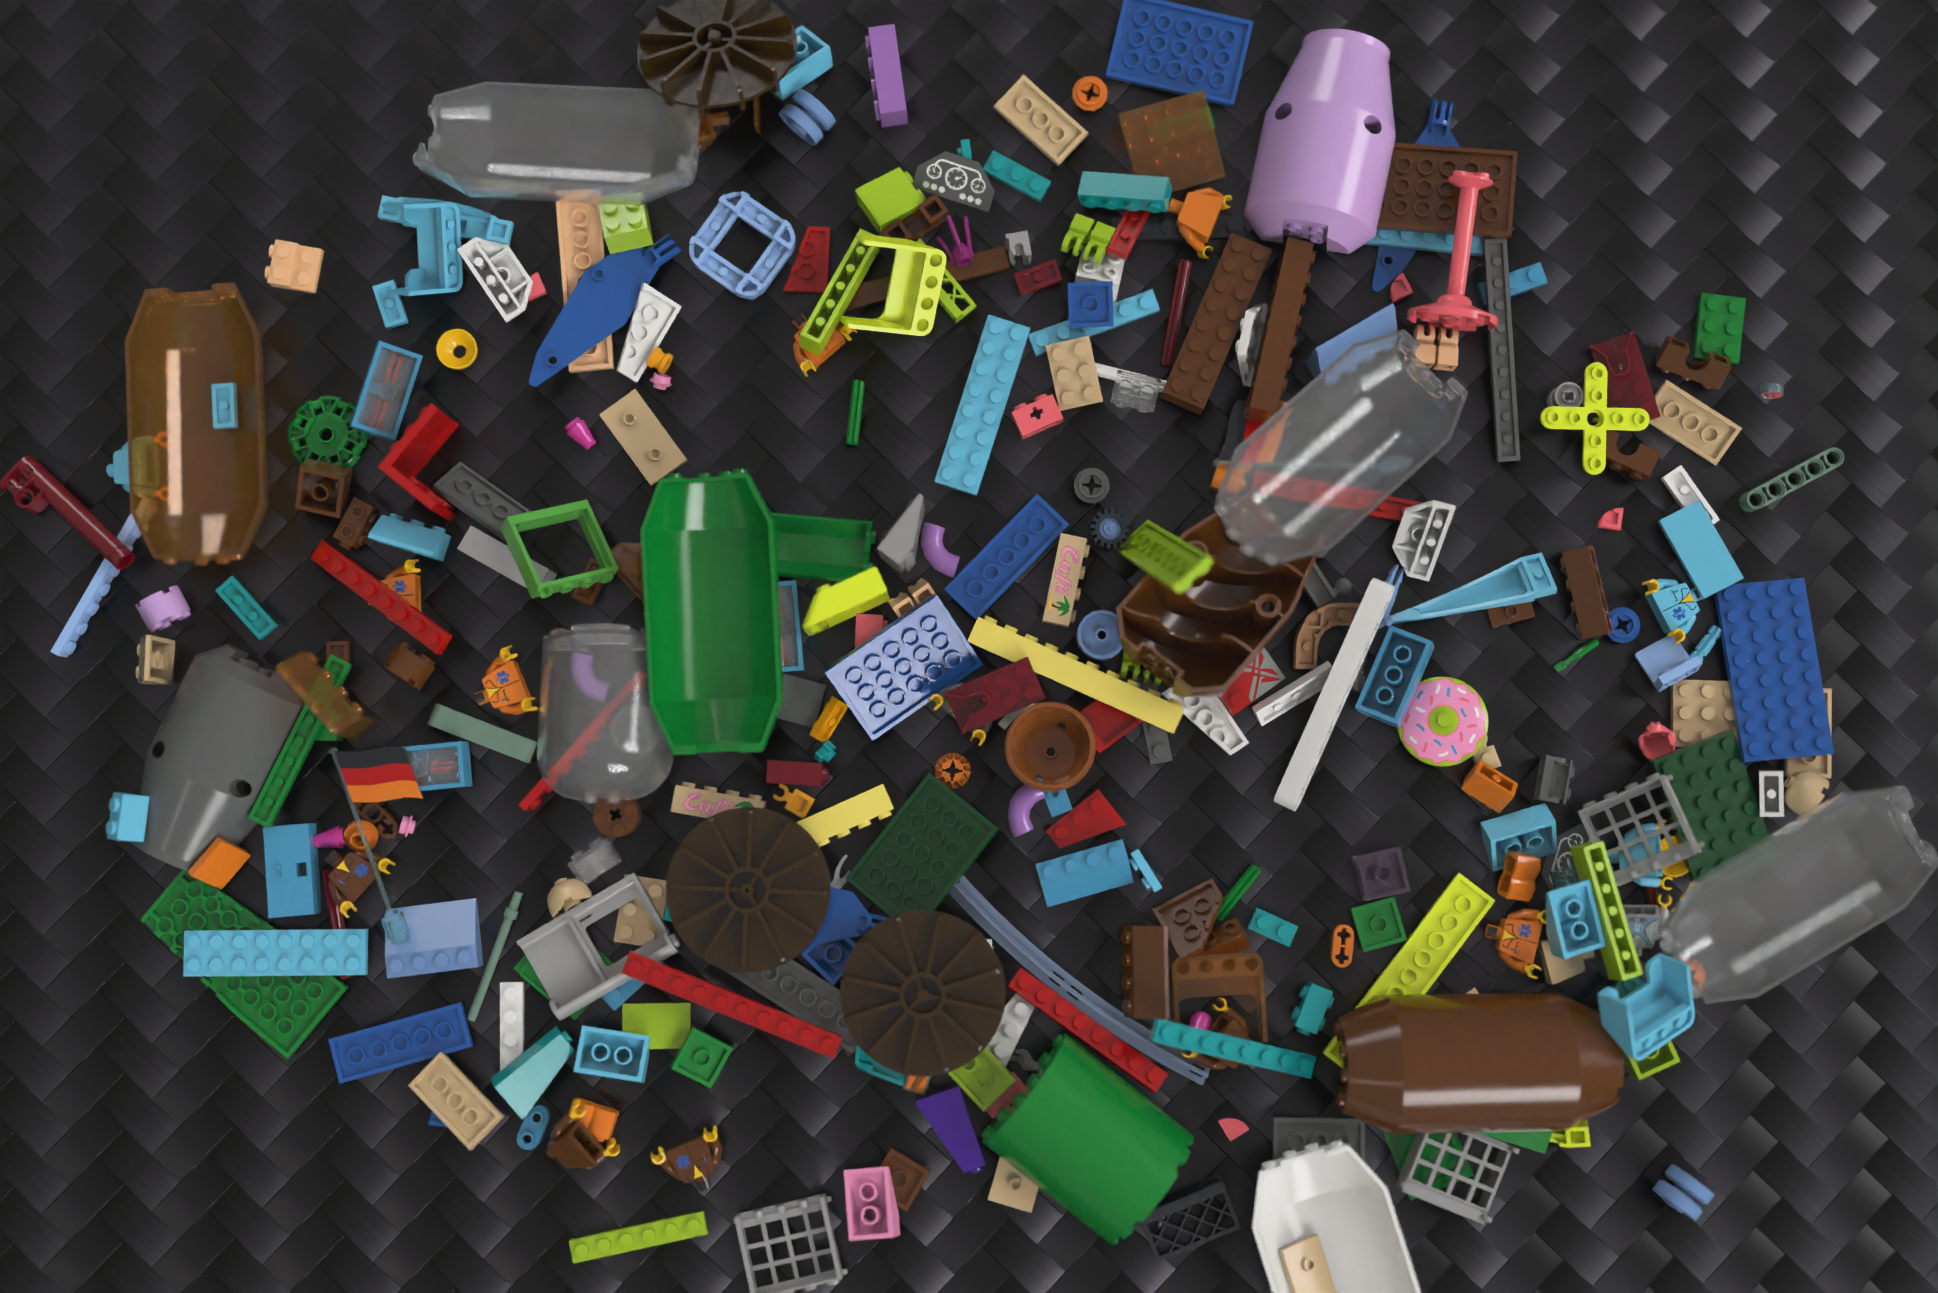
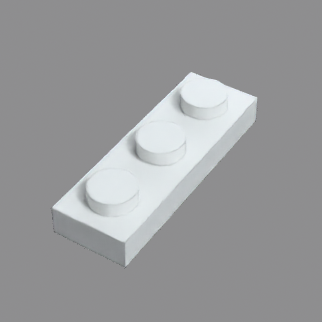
[1660,465,1720,524]

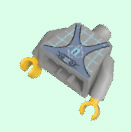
[1622,894,1672,957]

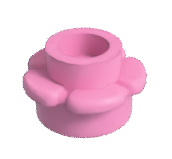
[650,372,672,390]
[398,815,416,837]

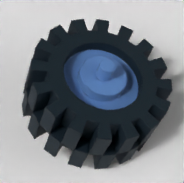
[1087,508,1130,550]

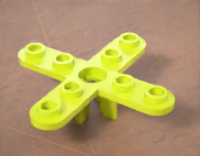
[1540,362,1650,475]

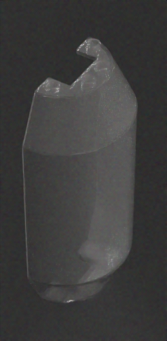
[413,82,700,206]
[1214,329,1468,566]
[1659,786,1938,1004]

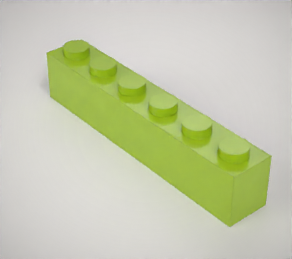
[800,228,880,356]
[1570,841,1643,981]

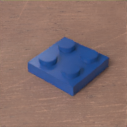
[1068,281,1114,328]

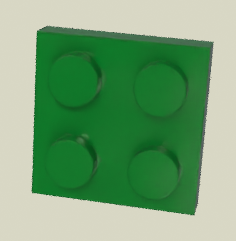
[1349,896,1407,952]
[670,1026,733,1088]

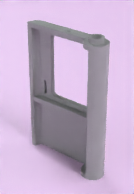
[516,873,681,1020]

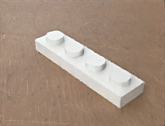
[1252,661,1333,726]
[500,982,524,1071]

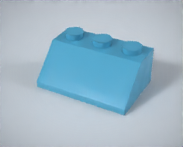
[774,25,833,100]
[368,513,451,562]
[1480,803,1558,872]
[574,1026,650,1083]

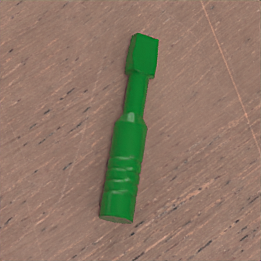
[1554,638,1599,673]

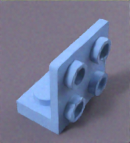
[1635,636,1702,692]

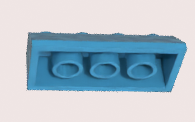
[1035,839,1134,907]

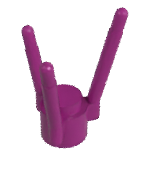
[936,215,974,266]

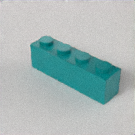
[1077,171,1172,213]

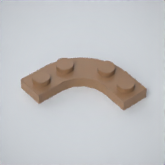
[1293,602,1361,669]

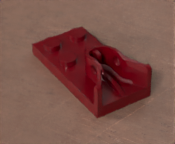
[1589,331,1661,420]
[944,657,1046,734]

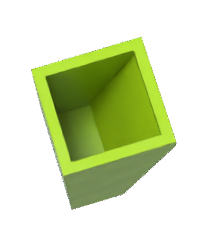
[855,167,926,236]

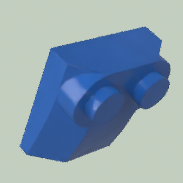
[801,922,856,986]

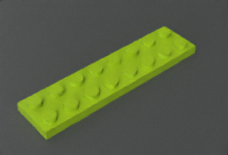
[1115,520,1213,594]

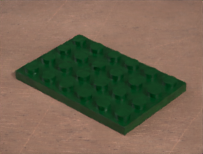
[1649,730,1776,889]
[846,773,999,917]

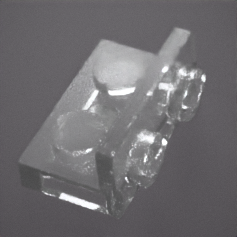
[1111,370,1161,412]

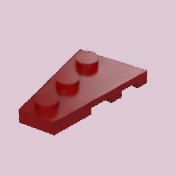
[1046,789,1126,849]

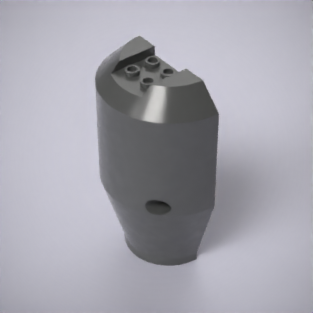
[130,644,312,871]

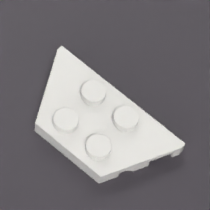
[1235,303,1269,387]

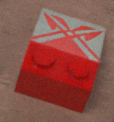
[1218,648,1285,716]

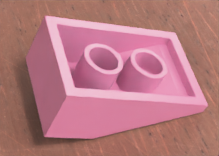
[844,1166,900,1241]

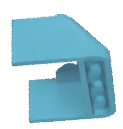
[382,201,463,296]

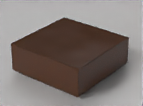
[326,641,351,663]

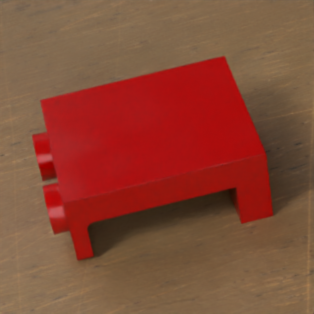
[1079,700,1142,755]

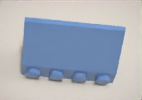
[1305,303,1398,385]
[385,898,484,979]

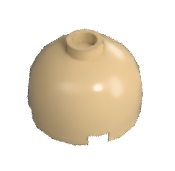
[1783,771,1829,817]
[547,878,593,919]

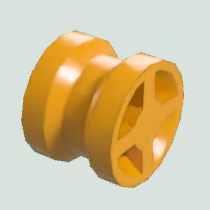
[647,347,673,375]

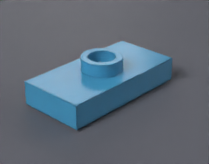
[1036,777,1073,817]

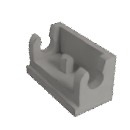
[1005,231,1032,266]

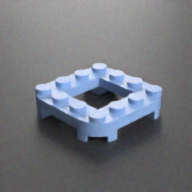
[689,191,796,300]

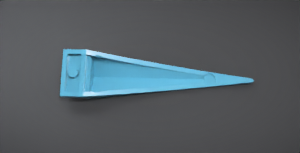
[1390,552,1557,624]

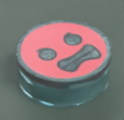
[1760,383,1784,399]

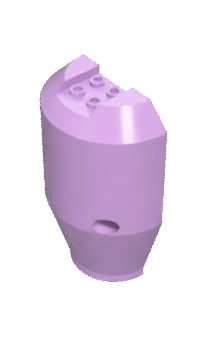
[1244,29,1396,254]

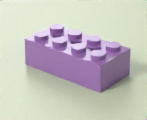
[865,24,908,127]

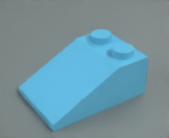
[106,792,150,842]
[1546,879,1606,959]

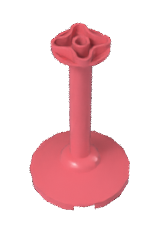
[1407,170,1499,331]

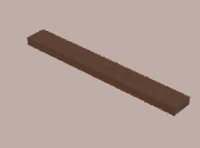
[845,246,1010,312]

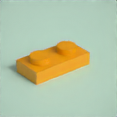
[809,696,848,743]

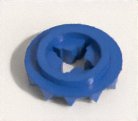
[1607,607,1640,643]

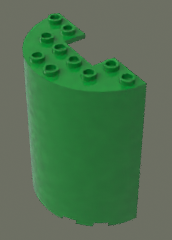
[981,1033,1194,1245]

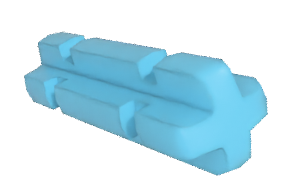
[1689,625,1722,661]

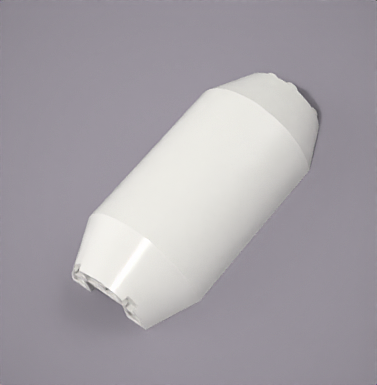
[1252,1140,1421,1293]

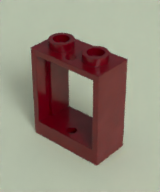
[766,760,829,787]

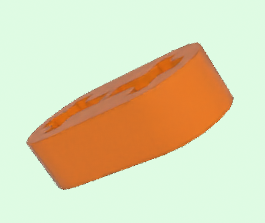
[1330,924,1354,968]

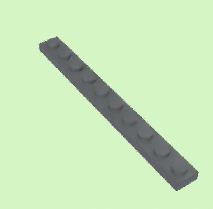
[1482,238,1520,462]

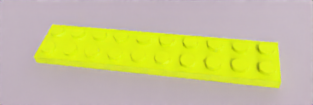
[1322,873,1496,1068]

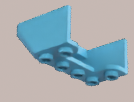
[1598,953,1695,1061]

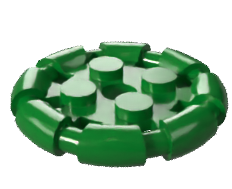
[287,396,368,468]

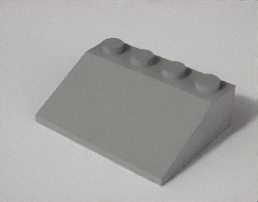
[877,493,925,574]

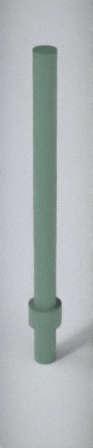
[467,891,523,1022]

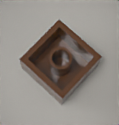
[295,459,352,518]

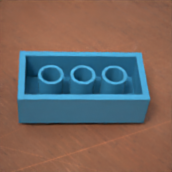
[1355,626,1435,729]

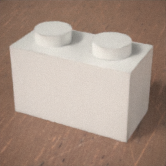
[1759,770,1784,817]

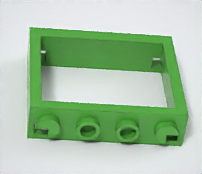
[500,500,619,598]

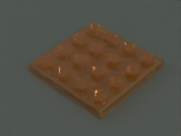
[1118,90,1226,192]

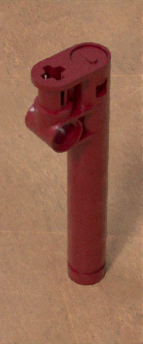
[0,455,135,570]

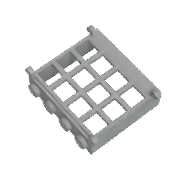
[1578,773,1705,887]
[1395,1133,1520,1224]
[733,1193,848,1293]

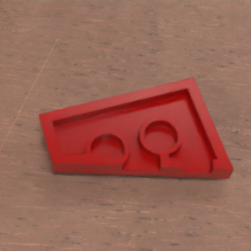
[783,226,831,294]

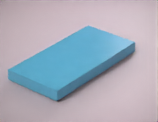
[1658,500,1744,600]

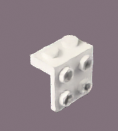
[1074,246,1125,303]

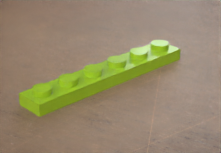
[569,1210,708,1264]

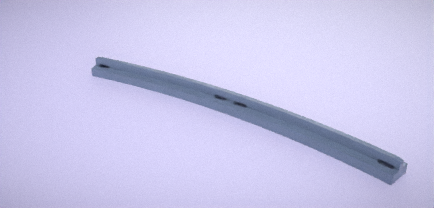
[949,875,1210,1085]

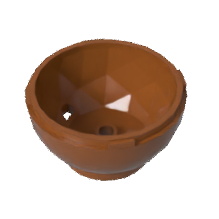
[1005,702,1096,792]

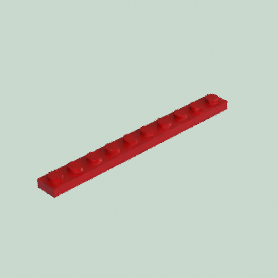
[621,951,843,1059]

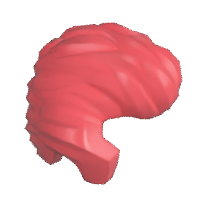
[1637,722,1676,760]

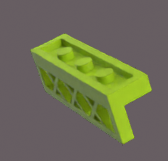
[916,238,977,323]

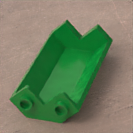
[771,513,876,582]

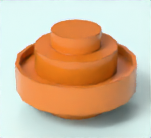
[344,820,379,851]

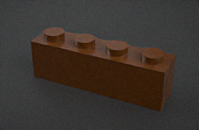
[1560,546,1614,639]

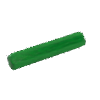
[846,380,864,446]
[1216,864,1261,922]

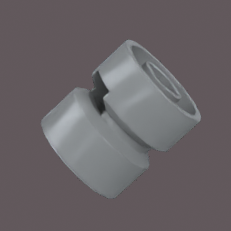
[1547,382,1584,407]

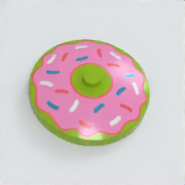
[1397,677,1488,767]

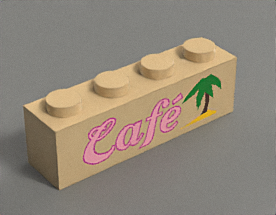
[1042,533,1090,628]
[670,781,766,818]

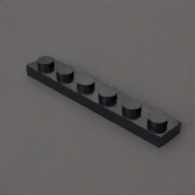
[1111,215,1244,241]

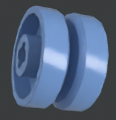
[779,89,836,146]
[1076,610,1123,662]
[1653,1163,1715,1222]

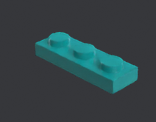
[983,150,1051,202]
[215,576,279,640]

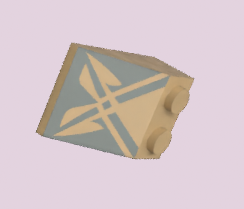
[136,635,175,685]

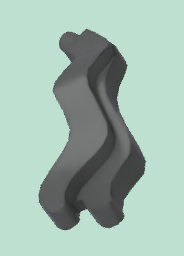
[1010,1049,1039,1072]

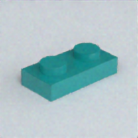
[1247,908,1298,947]

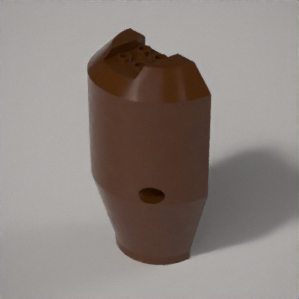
[1116,485,1328,697]

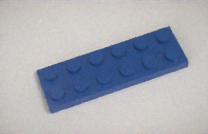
[944,494,1069,621]
[328,1002,474,1084]

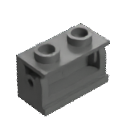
[1533,755,1575,805]

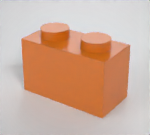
[1461,760,1518,813]

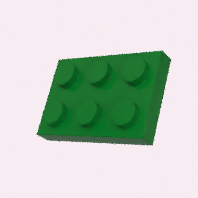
[1692,293,1746,365]

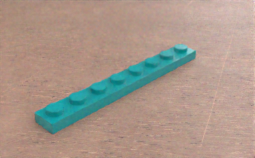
[1149,1018,1316,1079]

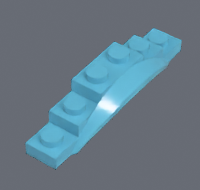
[377,195,514,245]

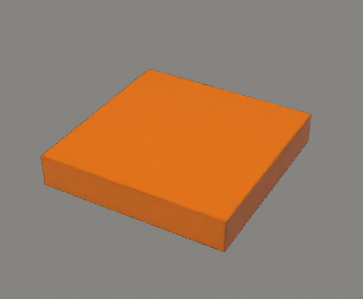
[188,837,251,890]

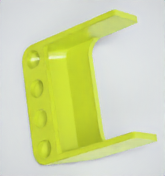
[840,233,946,336]
[802,567,890,636]

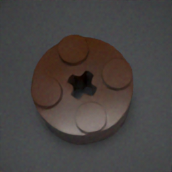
[381,640,436,691]
[593,792,642,837]

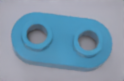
[517,1105,550,1150]

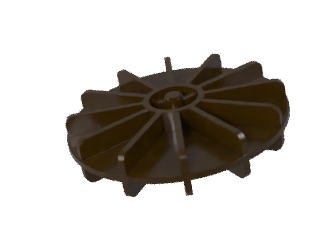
[637,0,797,116]
[666,807,831,973]
[840,910,1006,1076]

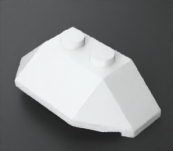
[457,237,533,323]
[1392,500,1456,582]

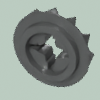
[1074,468,1110,504]

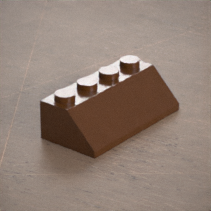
[1120,925,1169,1019]

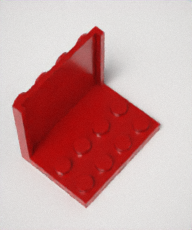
[378,403,459,522]

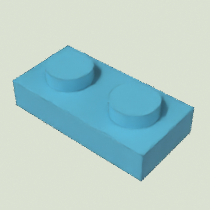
[372,280,409,330]
[211,382,238,430]
[1129,849,1162,892]

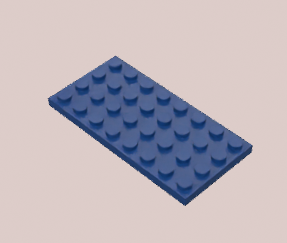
[1714,578,1834,763]

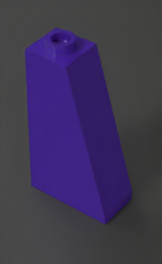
[916,1084,986,1174]

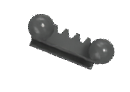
[1303,542,1352,608]

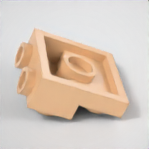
[264,239,324,294]

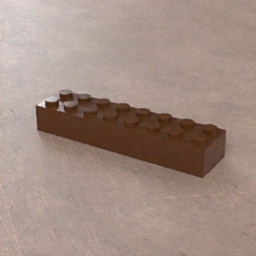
[1160,232,1272,415]
[1243,237,1316,424]

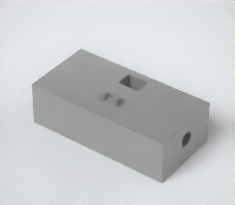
[457,526,557,588]

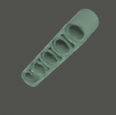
[1739,447,1844,512]
[427,703,538,763]

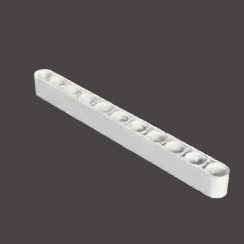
[1274,578,1395,811]

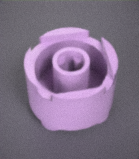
[135,585,191,632]

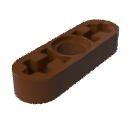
[347,791,400,839]

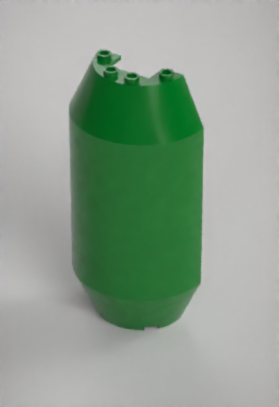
[640,469,784,755]

